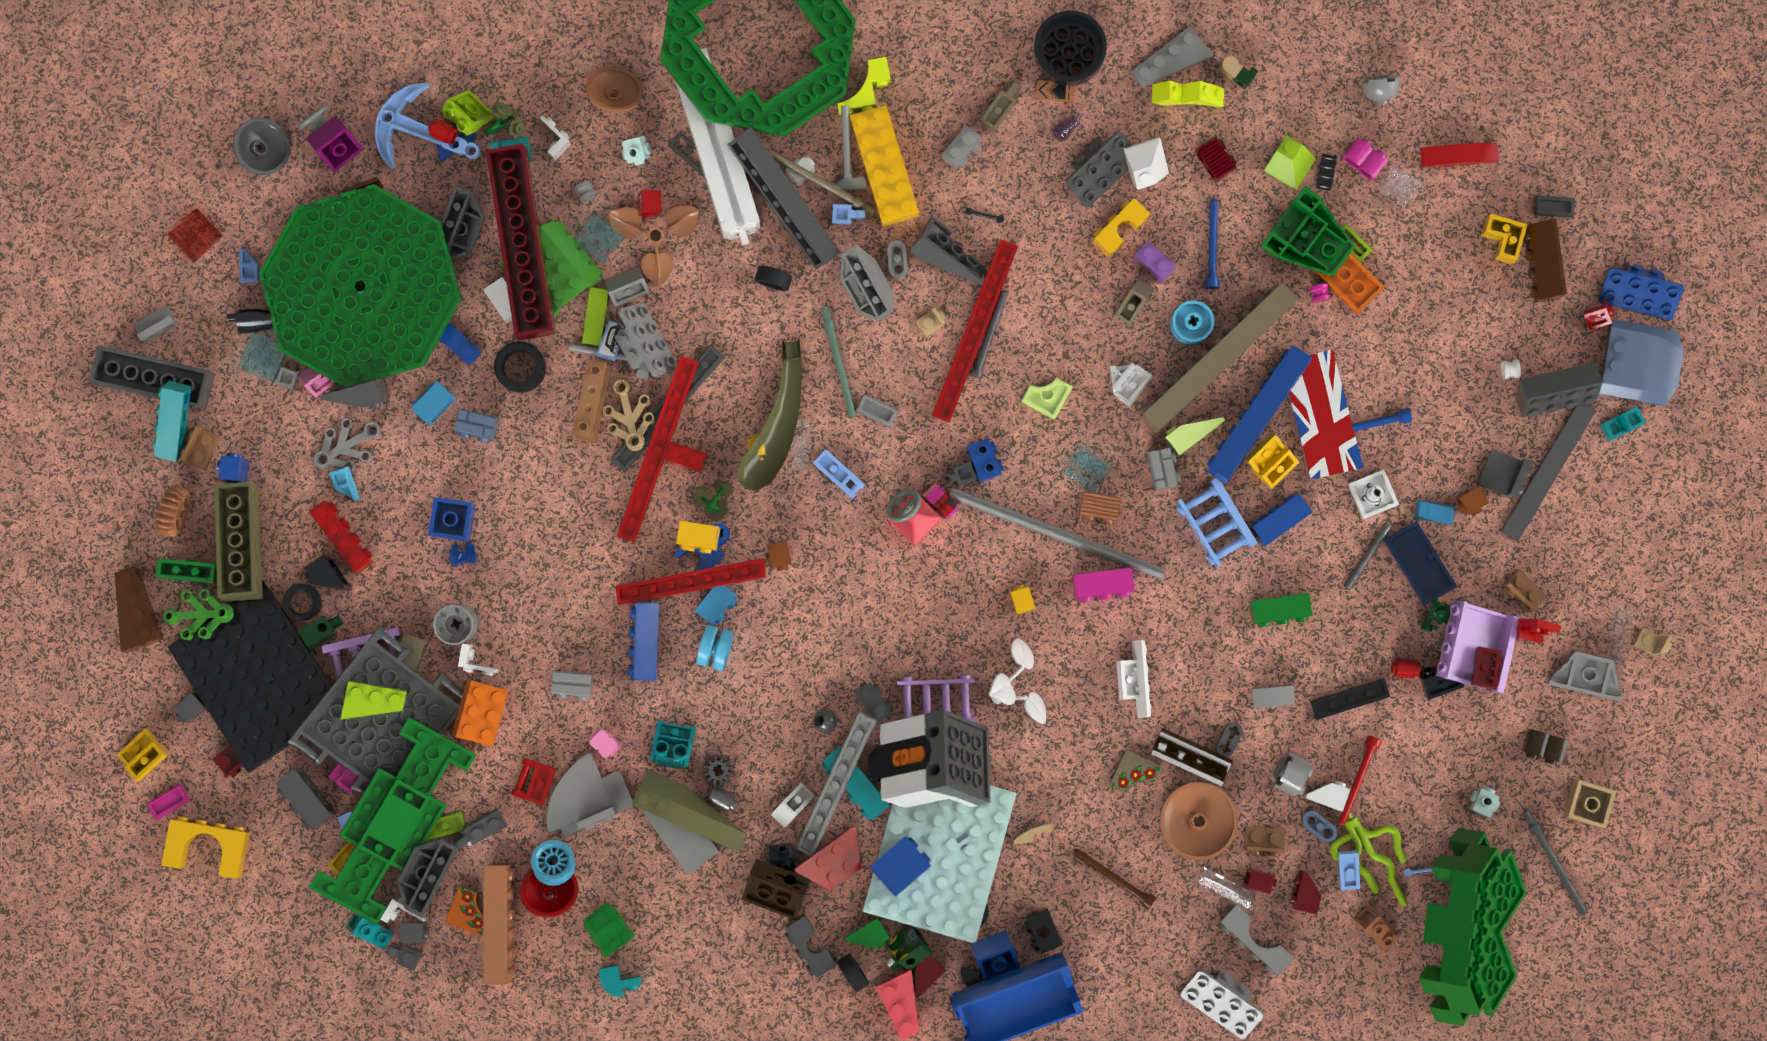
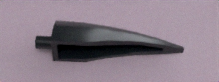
[227,308,273,334]

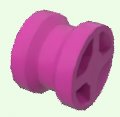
[1309,283,1331,303]

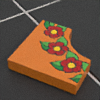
[445,885,483,936]

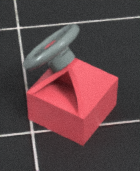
[887,489,942,547]

